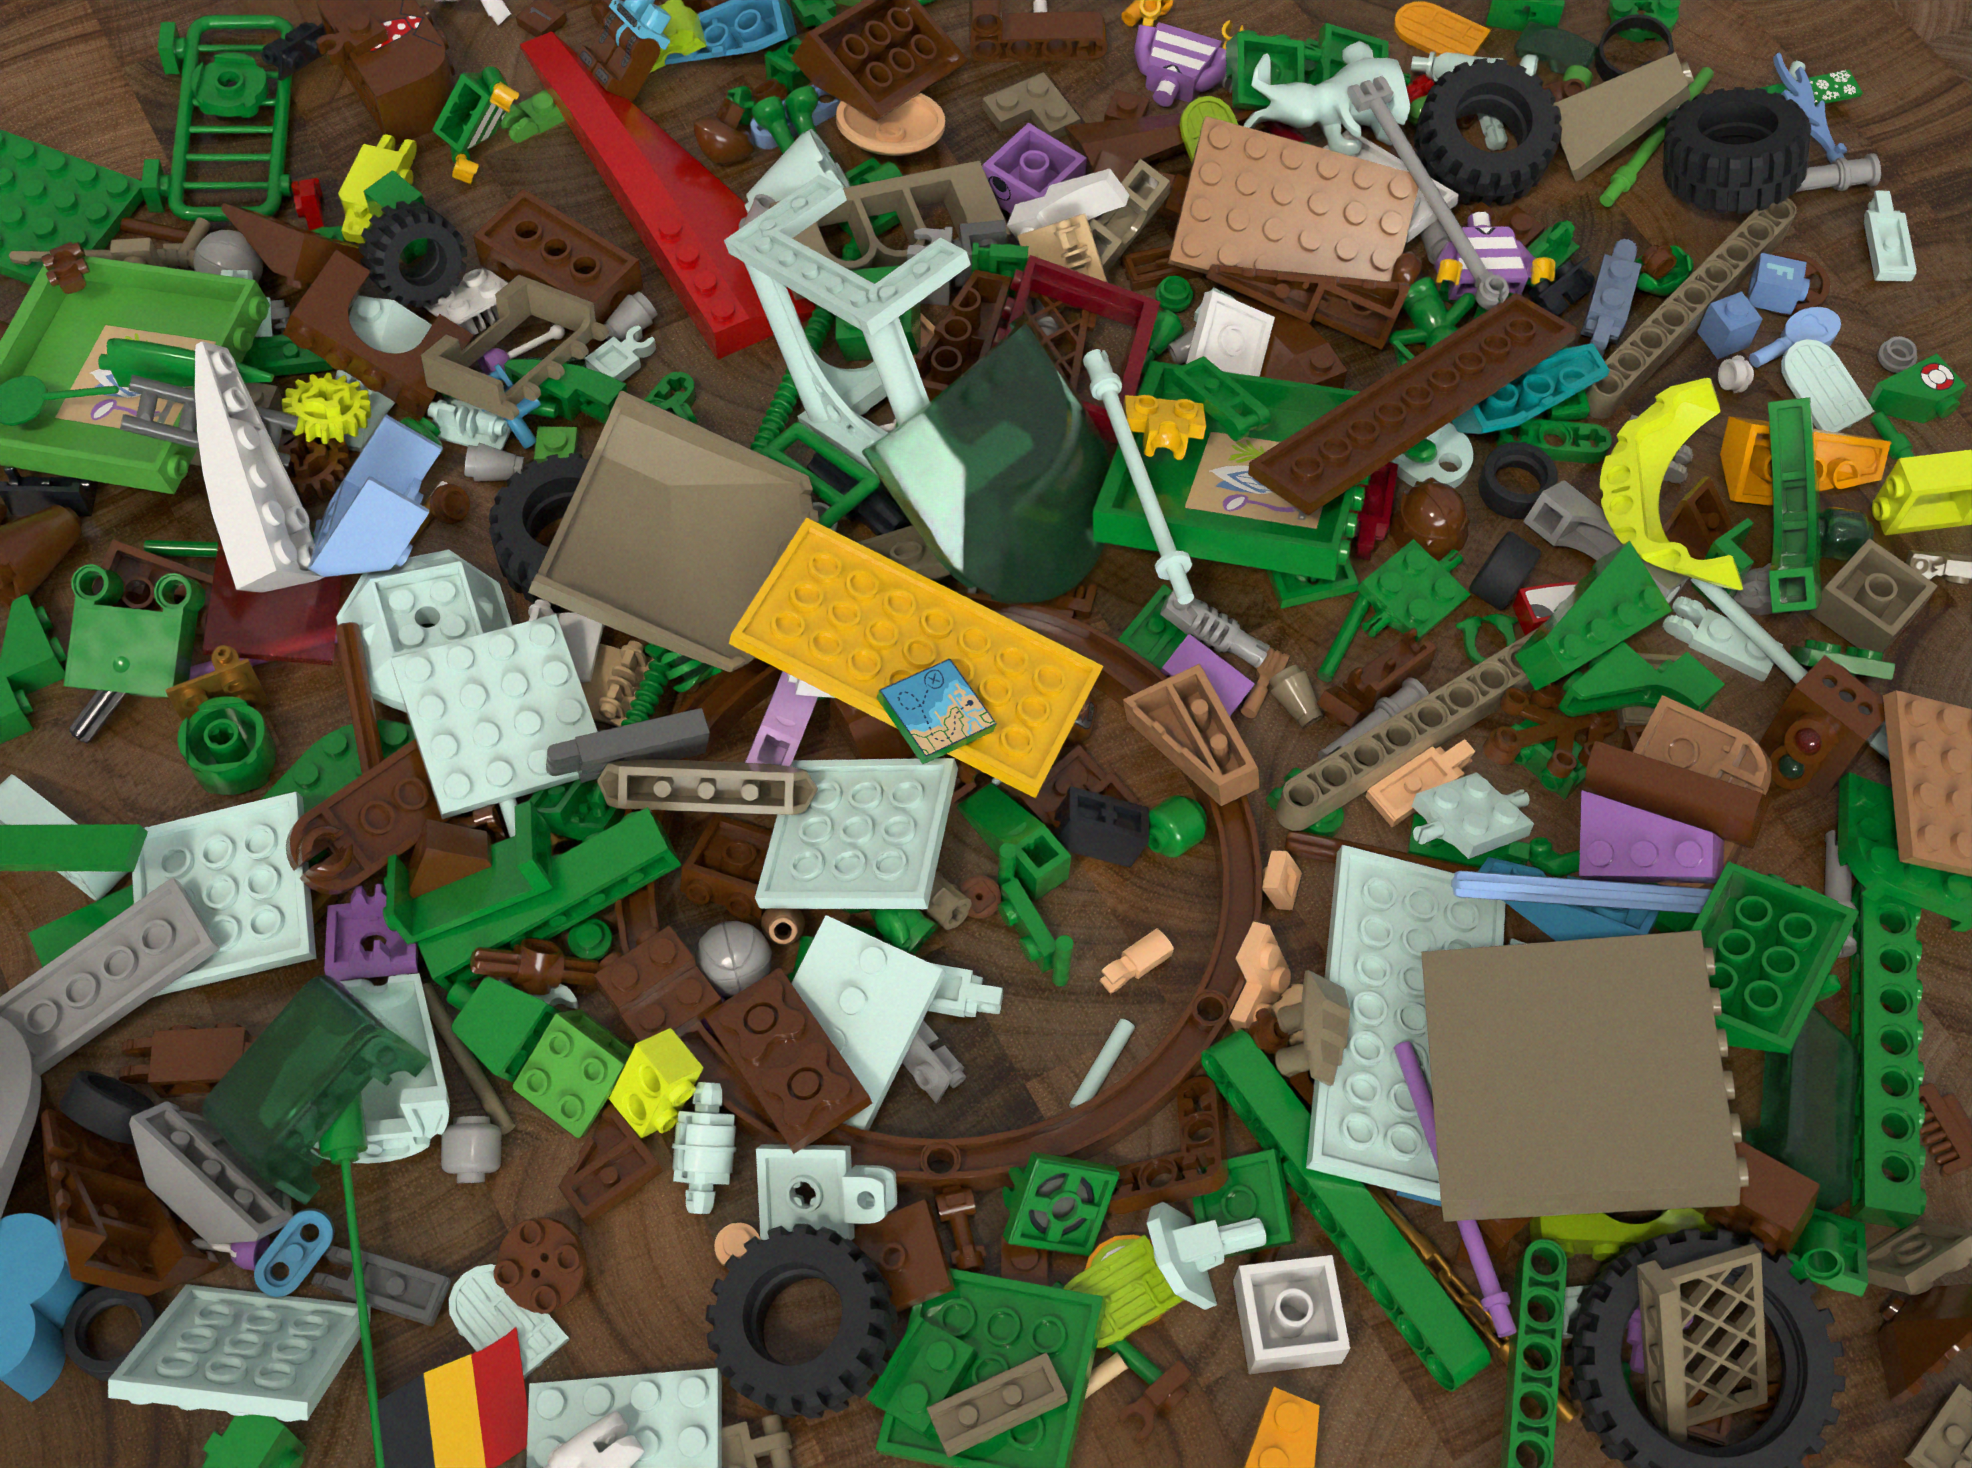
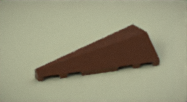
[1065,108,1256,174]
[1206,264,1411,349]

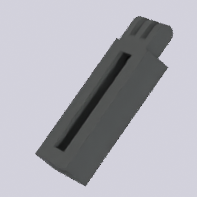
[546,708,710,783]

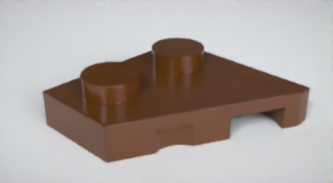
[558,1103,663,1227]

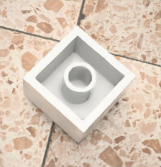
[1233,1255,1350,1374]

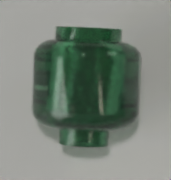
[1819,507,1874,561]

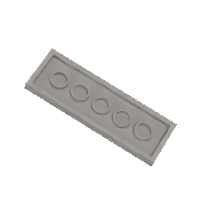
[0,877,220,1076]

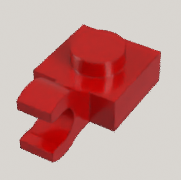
[291,177,324,230]

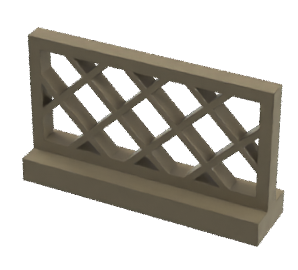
[1637,1243,1768,1442]

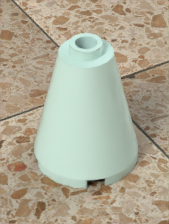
[745,129,850,212]

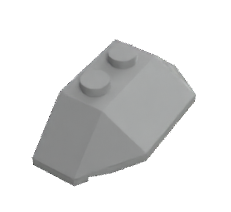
[129,1101,293,1245]

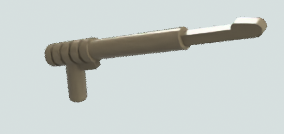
[9,217,211,268]

